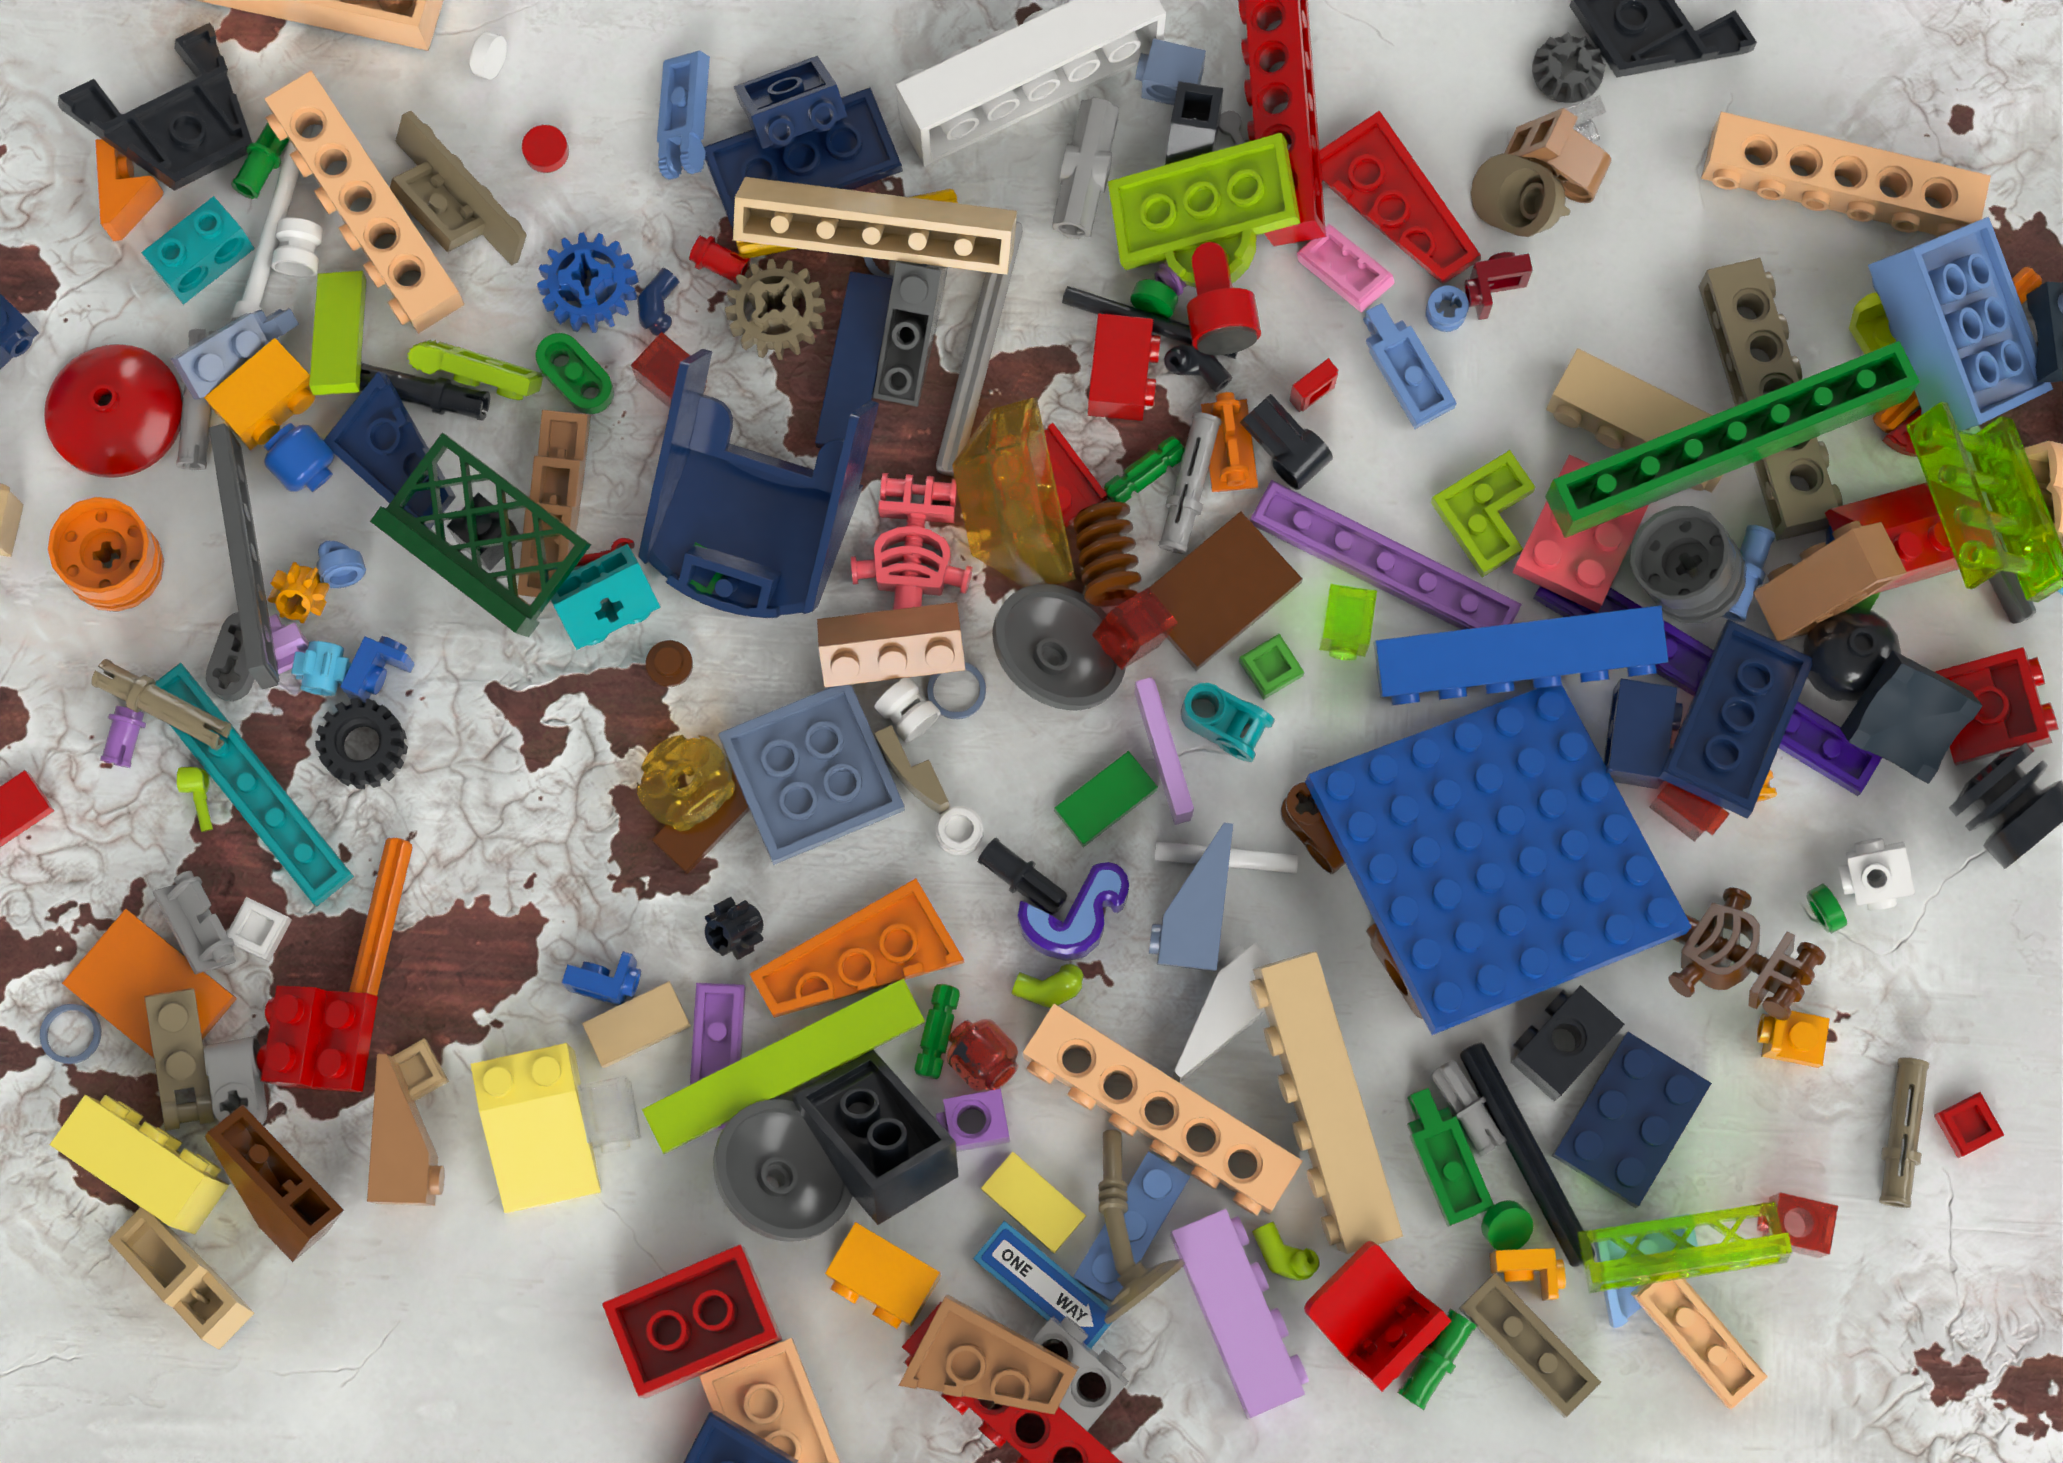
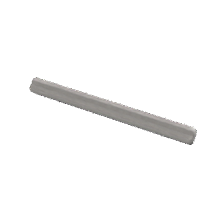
[936,221,1023,477]

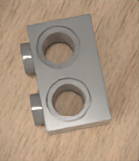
[1032,1316,1129,1431]

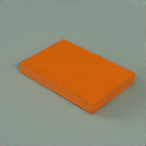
[62,909,237,1058]

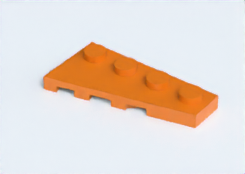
[749,878,965,1018]

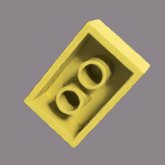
[49,1095,229,1234]

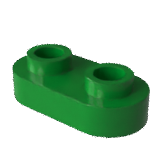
[536,333,614,415]

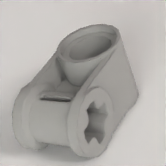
[204,1036,268,1125]

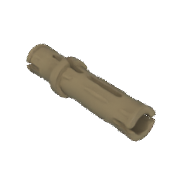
[91,659,232,750]
[1879,1057,1929,1208]

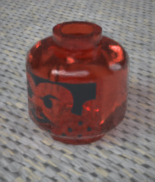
[947,1019,1019,1091]

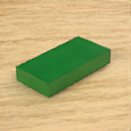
[1054,751,1158,848]

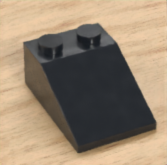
[792,1049,959,1225]

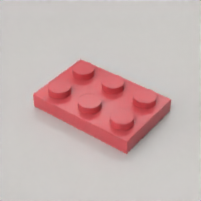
[1512,454,1649,613]

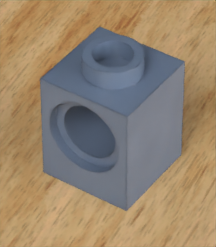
[1135,38,1206,106]

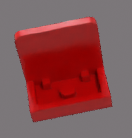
[1304,1241,1451,1392]

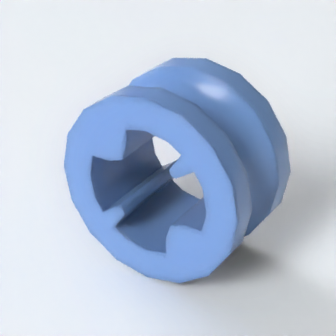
[1426,285,1469,332]

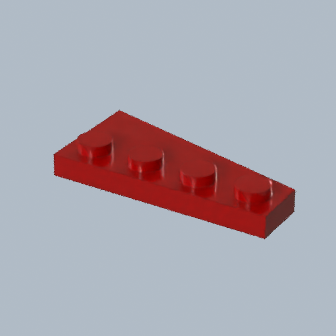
[1320,110,1481,285]

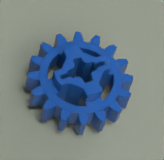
[537,232,639,333]

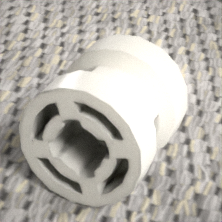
[271,218,324,278]
[874,677,941,743]

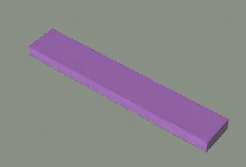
[1250,480,1522,630]

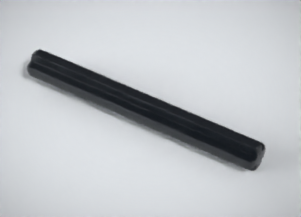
[1460,1042,1595,1267]

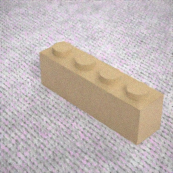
[1546,348,1723,493]

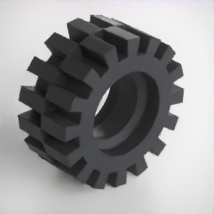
[315,698,408,789]

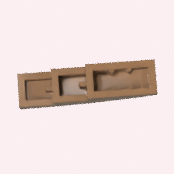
[518,410,591,597]

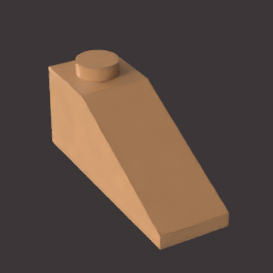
[367,1054,445,1206]

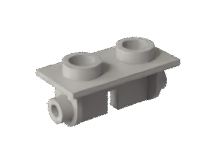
[152,871,236,974]

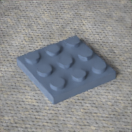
[718,685,905,865]

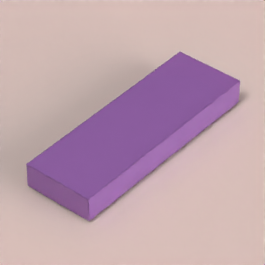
[690,983,746,1130]

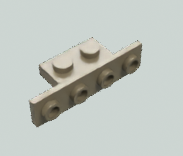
[390,111,527,266]

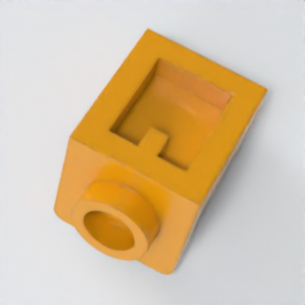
[1757,1011,1830,1068]
[1489,1248,1566,1301]

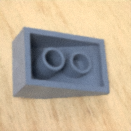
[1149,823,1233,971]

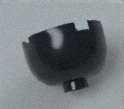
[1803,606,1901,702]

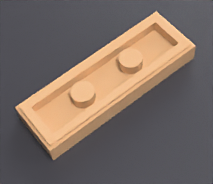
[1631,1261,1768,1409]

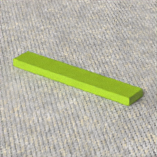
[642,979,925,1154]

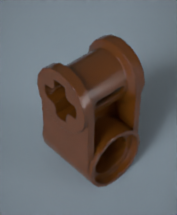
[1280,782,1346,874]

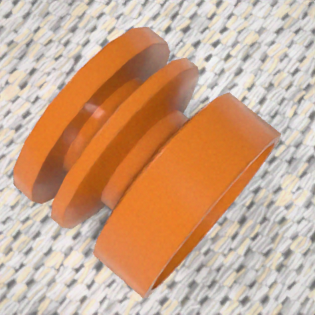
[48,497,164,612]

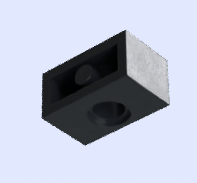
[1510,985,1625,1101]

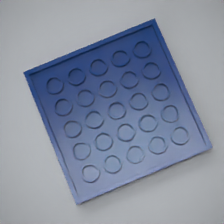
[1305,685,1692,1035]

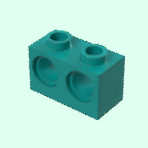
[141,196,255,305]

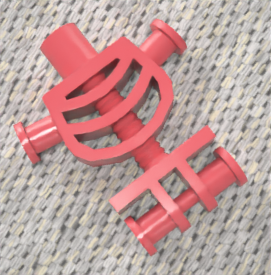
[851,473,973,610]

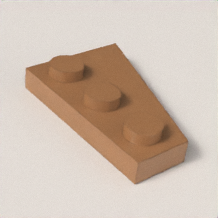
[898,1294,1079,1414]

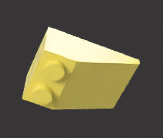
[470,1043,601,1213]

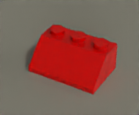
[1825,480,2002,595]

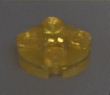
[637,735,735,831]

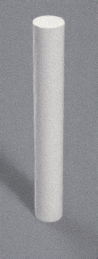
[1154,841,1298,874]

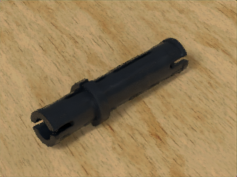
[359,362,490,421]

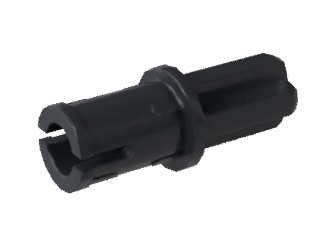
[977,838,1067,915]

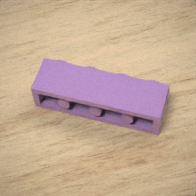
[1170,1209,1309,1419]

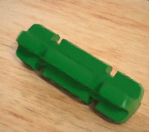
[1104,436,1185,503]
[914,984,960,1079]

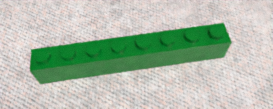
[1545,341,1920,538]

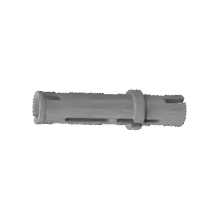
[176,329,214,470]
[1158,412,1222,554]

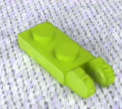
[407,340,544,400]

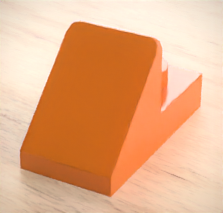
[95,139,164,241]

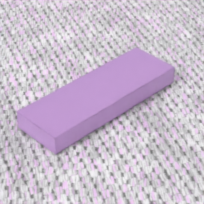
[1134,677,1194,825]

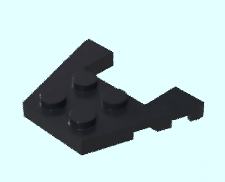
[1569,0,1757,78]
[58,22,252,191]

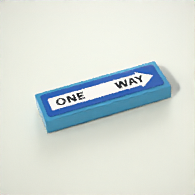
[973,1221,1113,1349]

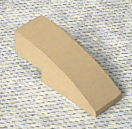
[108,1207,254,1350]

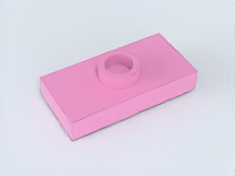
[1297,224,1394,313]

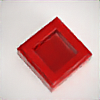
[1289,358,1339,412]
[1934,1092,2004,1158]

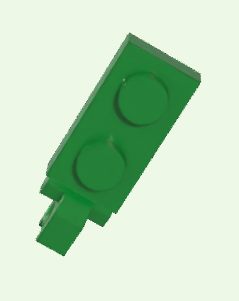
[1407,1088,1494,1227]

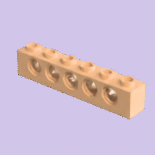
[264,71,464,334]
[1701,111,1991,237]
[1023,1004,1303,1216]

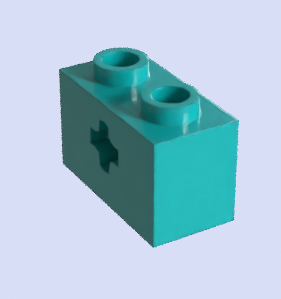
[551,544,661,650]

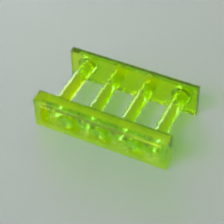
[1906,401,2063,603]

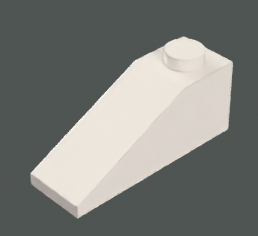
[1173,942,1273,1083]

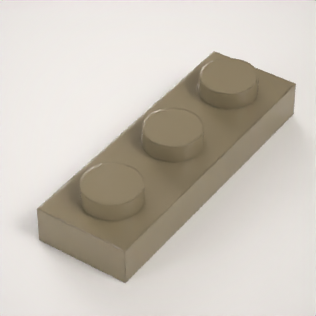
[1458,1273,1601,1418]

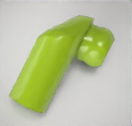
[1011,964,1084,1008]

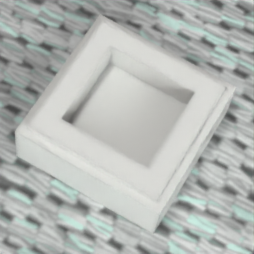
[227,897,292,962]

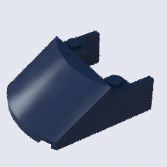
[638,349,879,618]

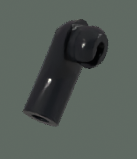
[1164,345,1233,392]

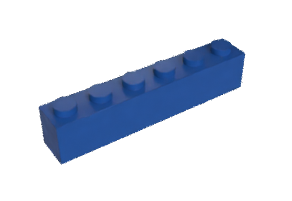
[1373,606,1668,706]

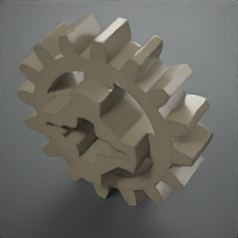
[725,259,826,360]

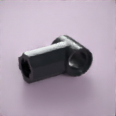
[1240,394,1333,490]

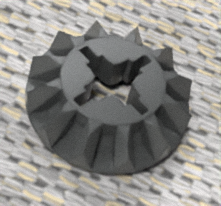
[1532,32,1606,103]

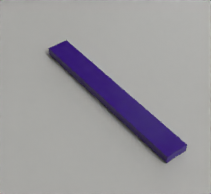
[1533,586,1882,796]

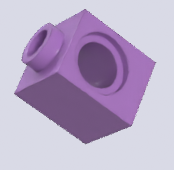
[936,1089,1010,1152]

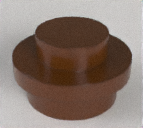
[646,640,693,687]

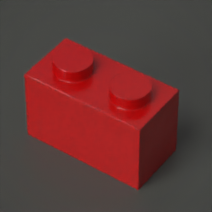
[1088,313,1161,421]

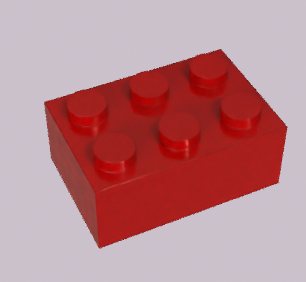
[602,1244,782,1399]

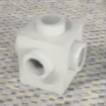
[1839,838,1916,910]

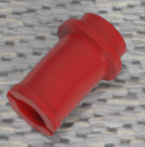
[689,235,751,285]

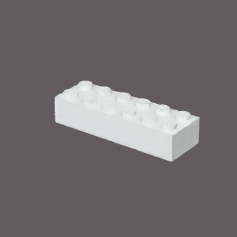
[896,0,1166,167]

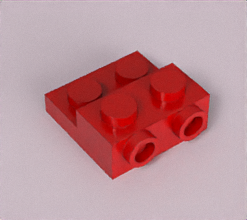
[1934,647,2059,766]
[257,986,378,1092]

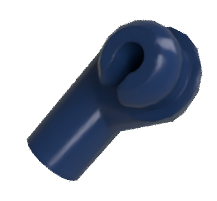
[637,268,680,336]

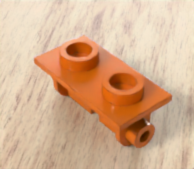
[1201,392,1258,493]

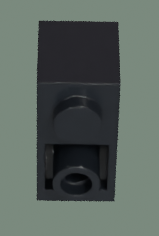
[1165,81,1223,165]

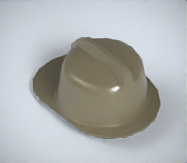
[1471,153,1571,237]

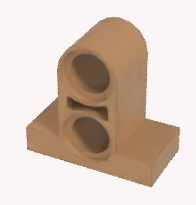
[1504,108,1611,203]

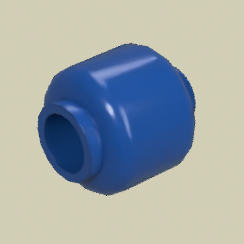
[264,423,334,493]

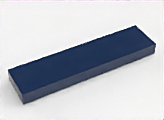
[815,272,893,448]

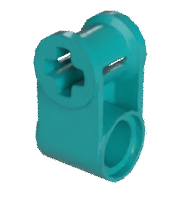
[1181,683,1275,762]

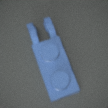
[657,50,710,180]

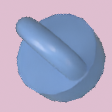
[316,541,366,588]

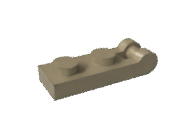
[145,988,215,1131]

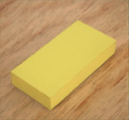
[981,1152,1086,1254]

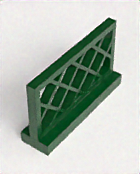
[370,433,592,637]

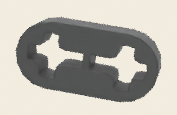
[205,612,255,701]

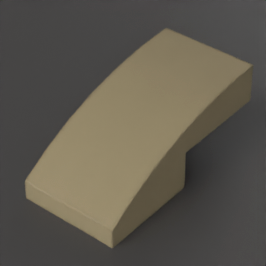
[875,725,950,815]

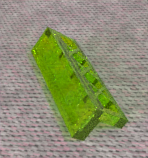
[1577,1202,1792,1293]

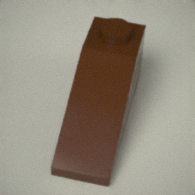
[205,1104,344,1262]

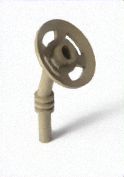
[1098,1130,1186,1325]

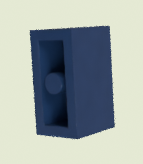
[1603,678,1683,789]

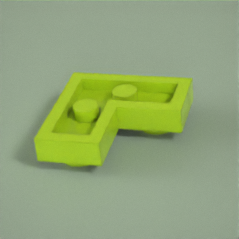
[1430,450,1536,578]

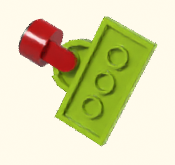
[1108,133,1301,355]

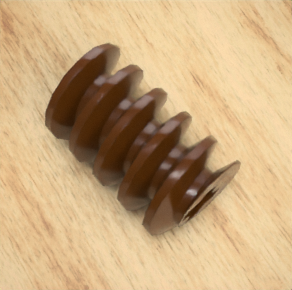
[1073,502,1142,607]

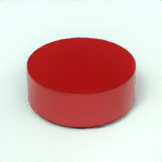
[522,125,569,173]

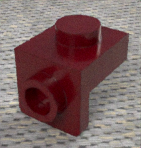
[1464,252,1533,320]

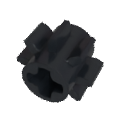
[704,897,764,960]

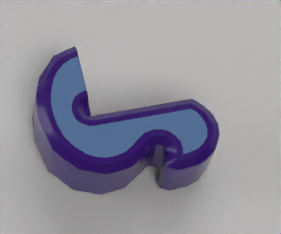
[1017,862,1129,961]

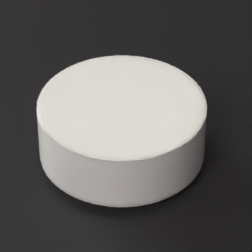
[469,31,507,80]
[936,806,983,856]

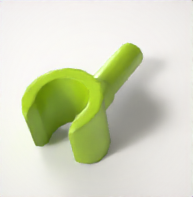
[177,767,213,832]

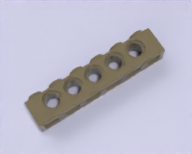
[1698,258,1843,541]

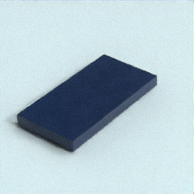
[704,87,903,231]
[1659,619,1812,819]

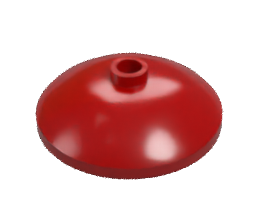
[44,344,183,478]

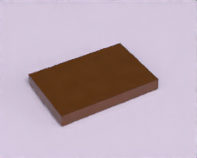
[1135,511,1303,671]

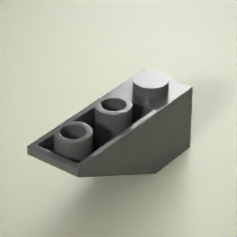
[873,261,948,407]

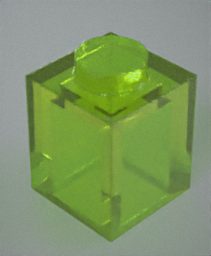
[1319,584,1377,660]

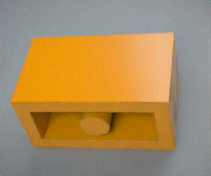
[204,338,316,451]
[825,1222,942,1329]

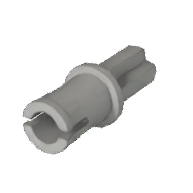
[1431,1061,1506,1157]

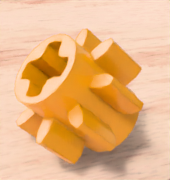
[267,562,330,624]

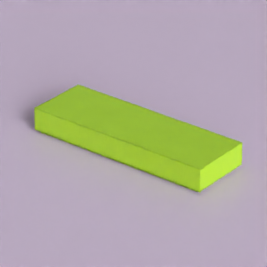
[309,270,367,395]

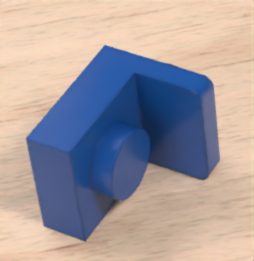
[340,636,415,703]
[562,951,641,1006]

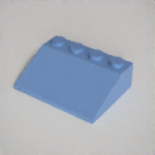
[1868,217,2053,440]

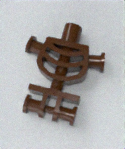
[1668,887,1826,1020]

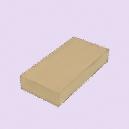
[582,981,691,1068]

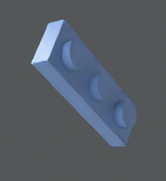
[1073,1151,1190,1302]

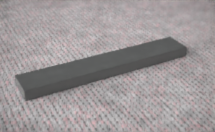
[209,423,280,690]

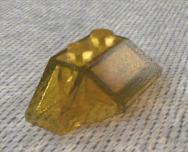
[952,397,1076,587]

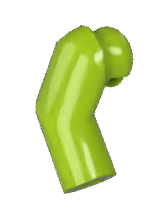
[1252,1222,1320,1281]

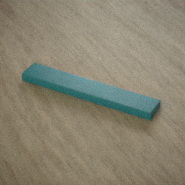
[155,662,354,907]

